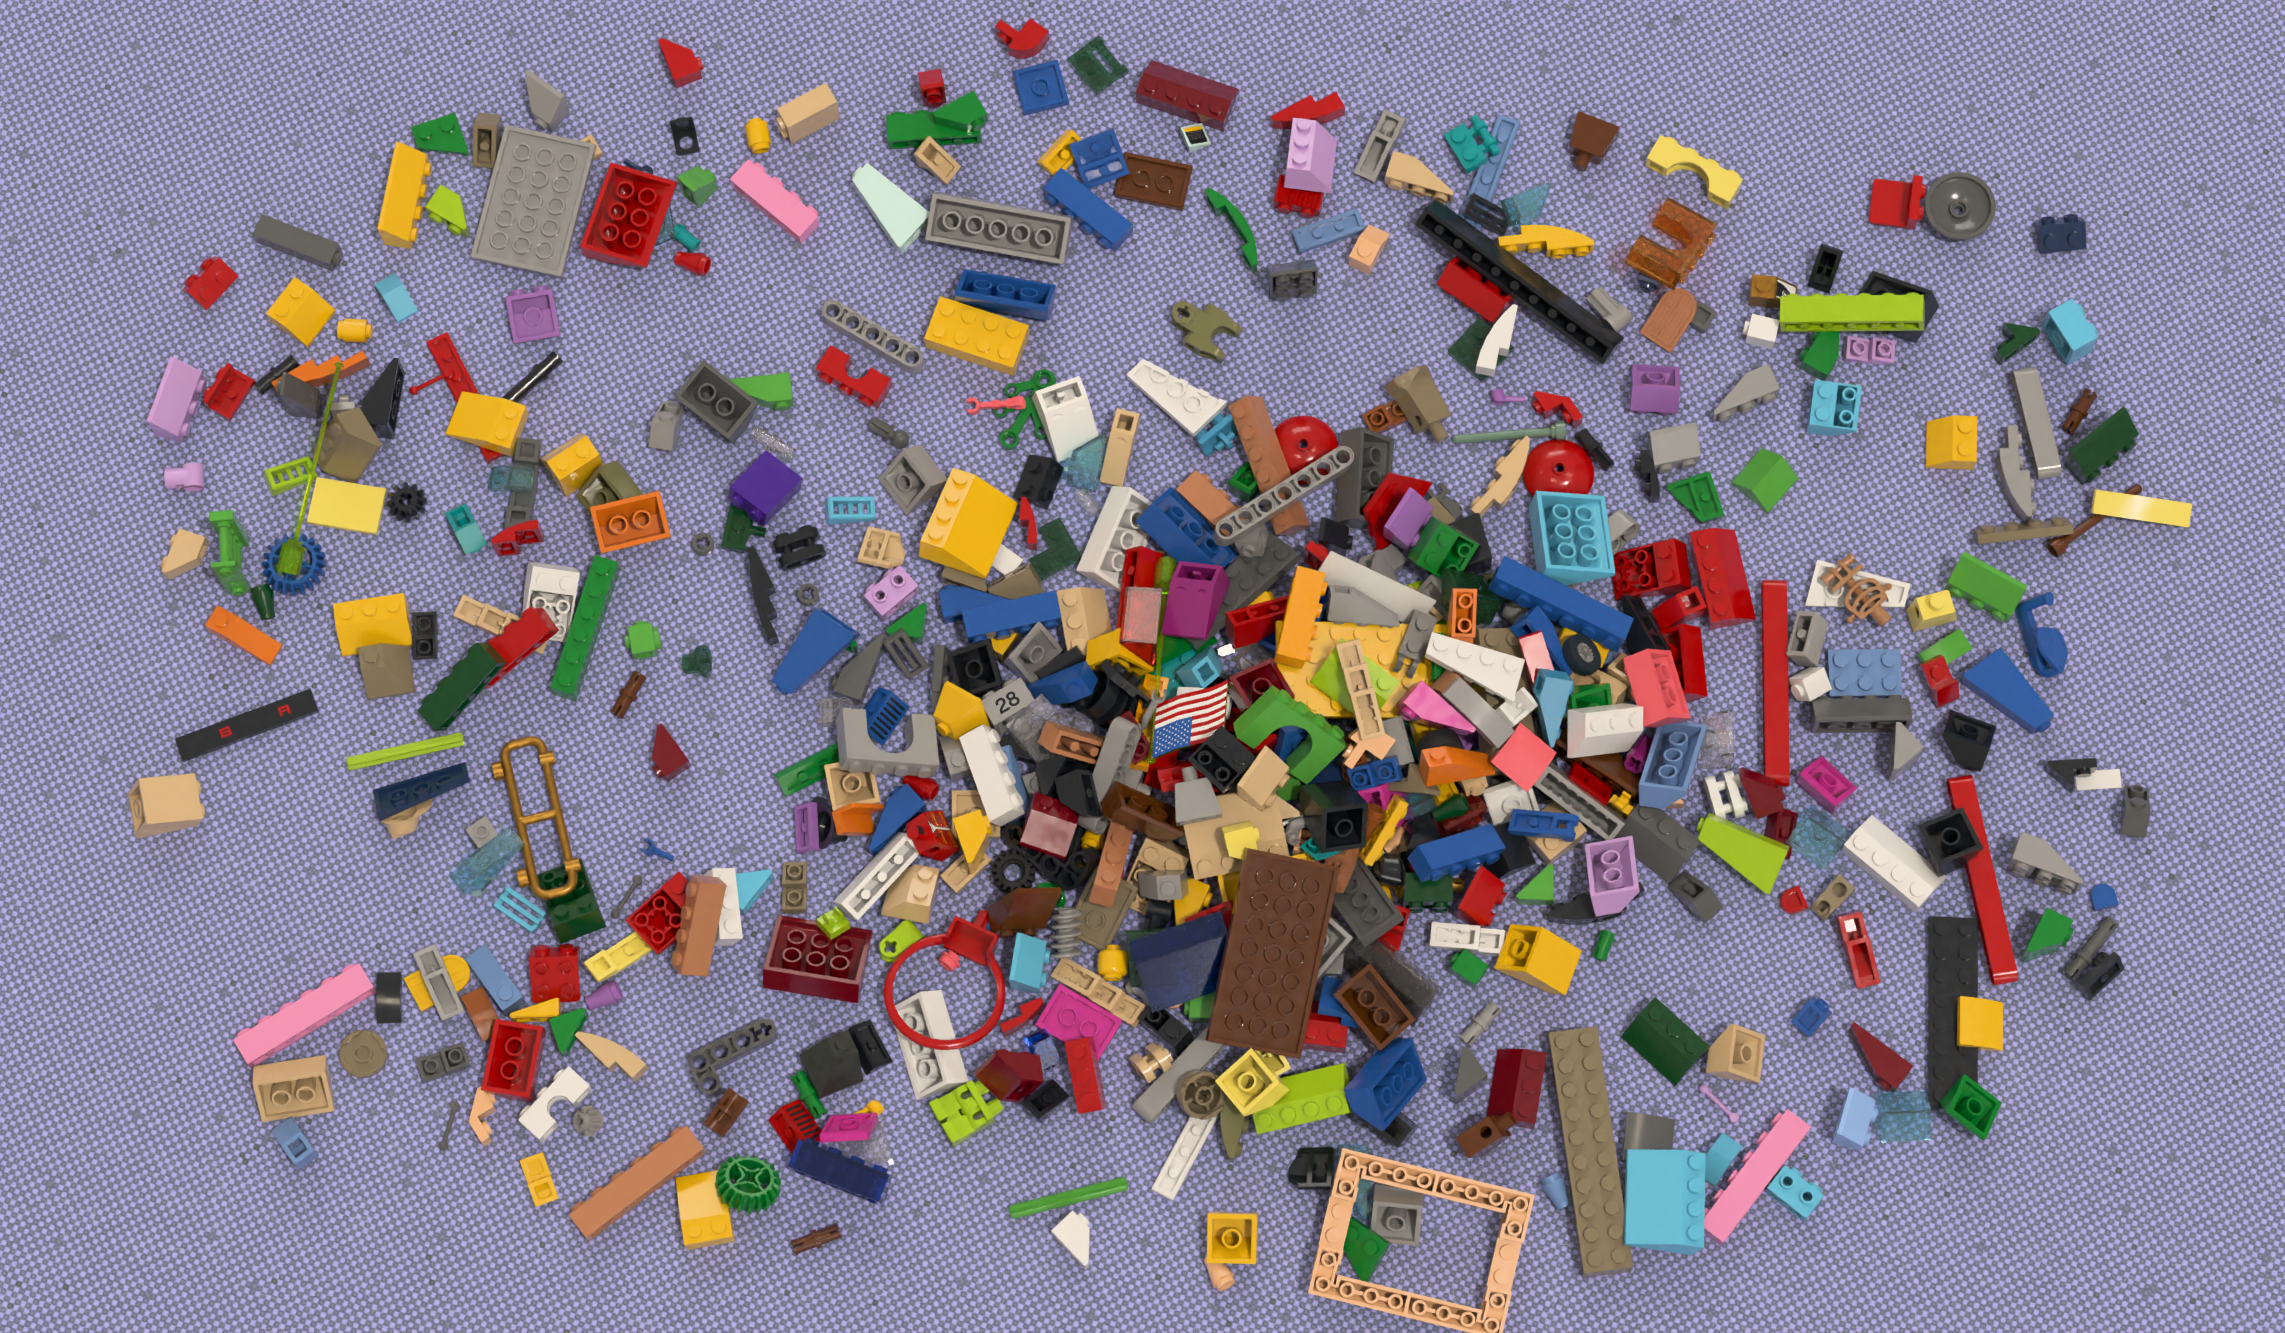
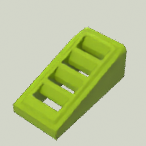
[264,456,317,496]

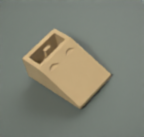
[1126,837,1191,915]

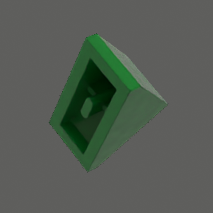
[1229,462,1259,503]
[885,602,928,644]
[549,1008,589,1058]

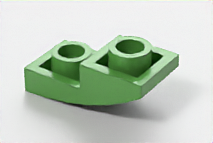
[1918,628,1973,664]

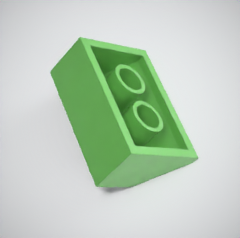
[1945,552,2027,623]

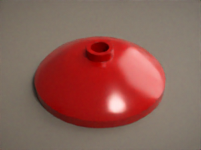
[1275,416,1339,485]
[1523,439,1594,497]

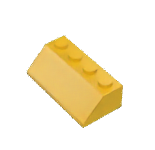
[377,142,432,249]

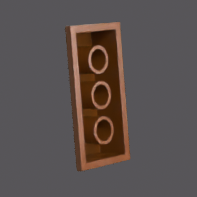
[1553,726,1644,806]

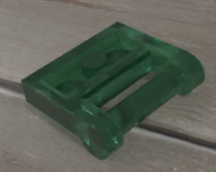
[1067,36,1129,96]

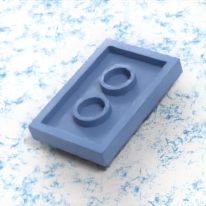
[1827,649,1902,698]

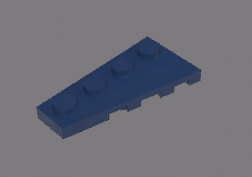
[373,762,470,821]

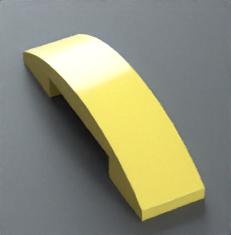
[584,932,652,982]

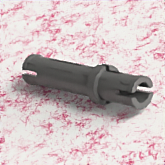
[2062,916,2119,981]

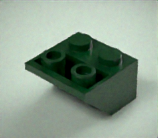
[1403,873,1453,913]

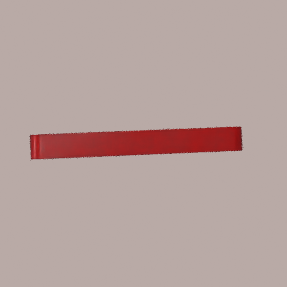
[1761,580,1789,787]
[1947,775,2018,986]

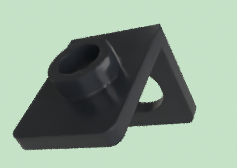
[669,117,700,156]

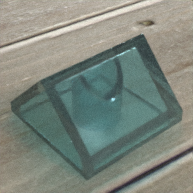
[1786,806,1852,870]
[1877,1091,1931,1143]

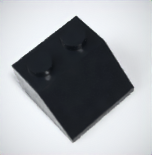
[947,639,1003,698]
[1918,807,1983,877]

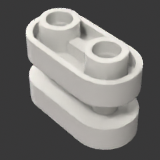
[1703,770,1748,819]

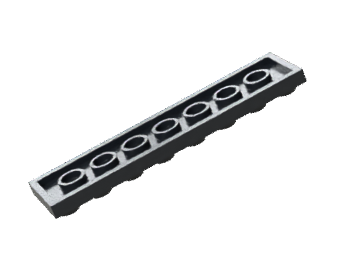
[1927,916,1978,1110]

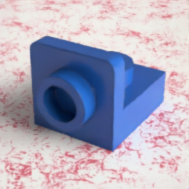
[1791,997,1832,1037]

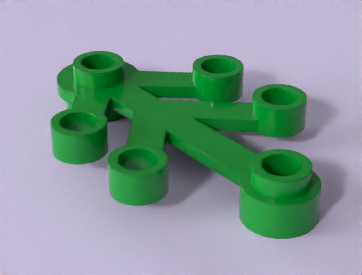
[993,369,1056,450]

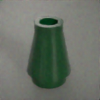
[250,584,276,621]
[1432,793,1470,823]

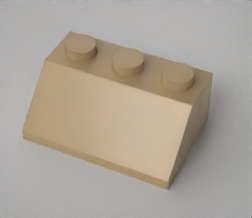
[1057,587,1112,657]
[252,1055,335,1122]

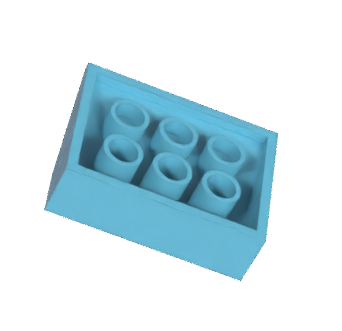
[1528,491,1615,585]
[1624,1149,1706,1255]

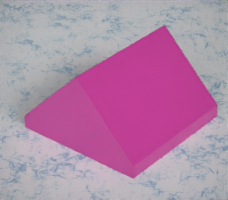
[1796,756,1857,815]

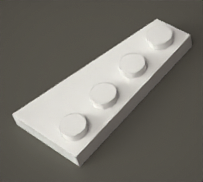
[1126,359,1227,437]
[1805,560,1910,608]
[1425,632,1525,705]

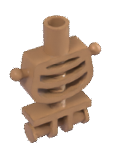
[1820,552,1892,627]

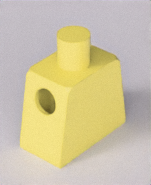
[1906,590,1957,632]

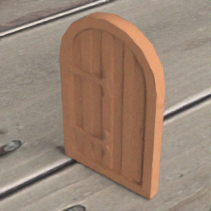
[1639,288,1697,353]

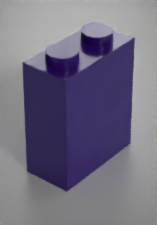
[728,450,803,526]

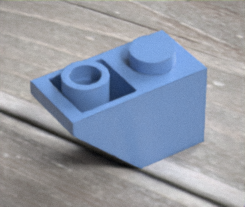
[271,1116,319,1170]

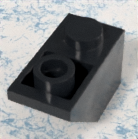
[1138,1001,1194,1056]

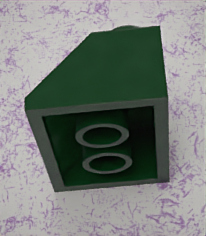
[2064,406,2139,485]
[1621,997,1710,1087]

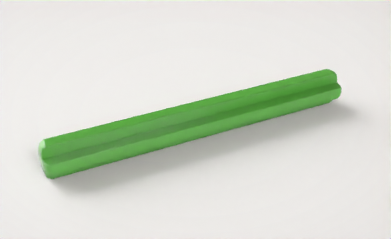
[1009,1177,1128,1219]

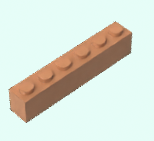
[1228,396,1310,536]
[569,1125,706,1242]

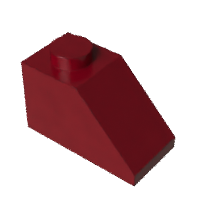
[652,723,691,782]
[1738,767,1786,819]

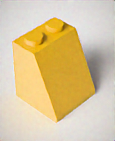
[540,433,603,497]
[1494,924,1582,995]

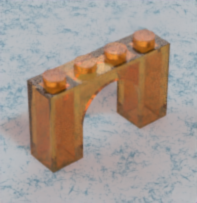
[1625,197,1717,290]

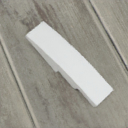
[1430,922,1508,957]

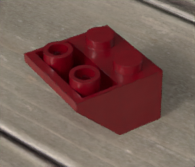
[975,1049,1044,1103]

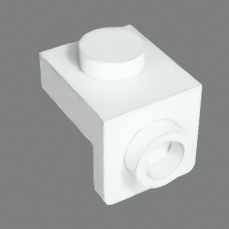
[1495,687,1538,728]

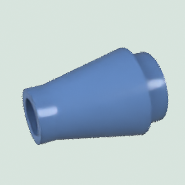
[1541,1172,1571,1210]

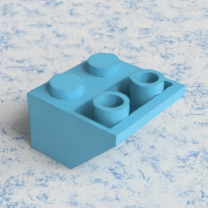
[1807,380,1862,436]

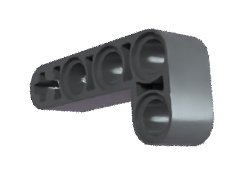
[688,1019,778,1098]

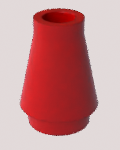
[674,251,711,276]
[903,775,940,801]

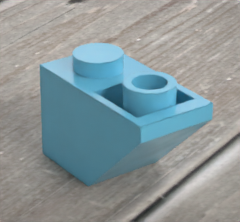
[1176,645,1223,689]

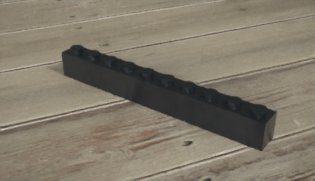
[1415,199,1624,364]

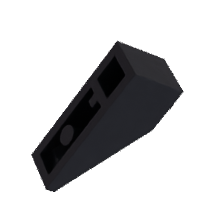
[1622,595,1671,655]

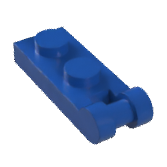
[1508,809,1579,842]

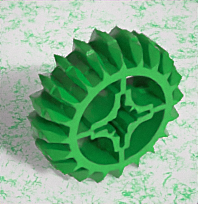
[715,1153,781,1215]

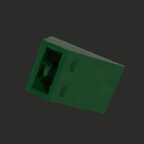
[537,858,606,944]

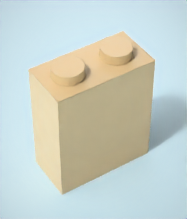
[776,83,840,144]

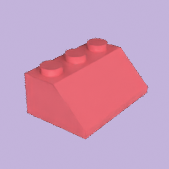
[1623,649,1691,727]

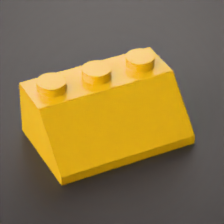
[333,593,413,657]

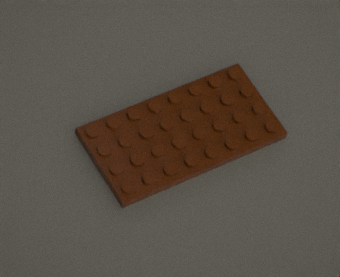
[1205,848,1340,1059]

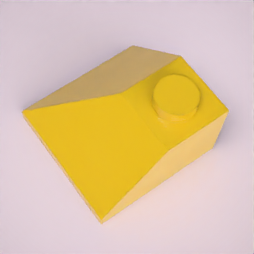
[933,681,991,741]

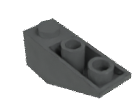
[277,372,322,419]

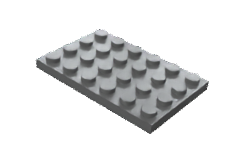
[470,125,597,279]

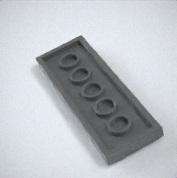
[1180,531,1302,650]

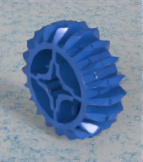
[262,532,327,596]

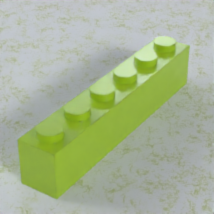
[1779,292,1925,332]

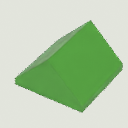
[1731,448,1798,514]

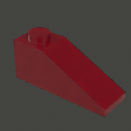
[1849,1022,1913,1093]

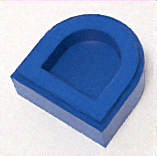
[2090,884,2119,912]

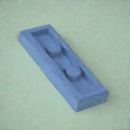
[1292,208,1366,254]

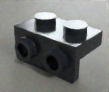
[1013,454,1063,510]

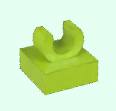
[816,907,850,940]

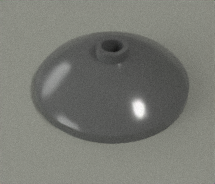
[1925,172,1996,240]

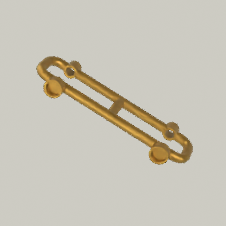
[491,736,581,900]

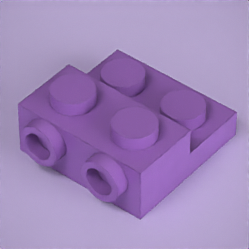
[506,285,561,343]

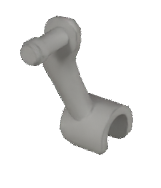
[1138,689,1167,730]

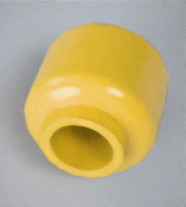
[1097,945,1129,981]

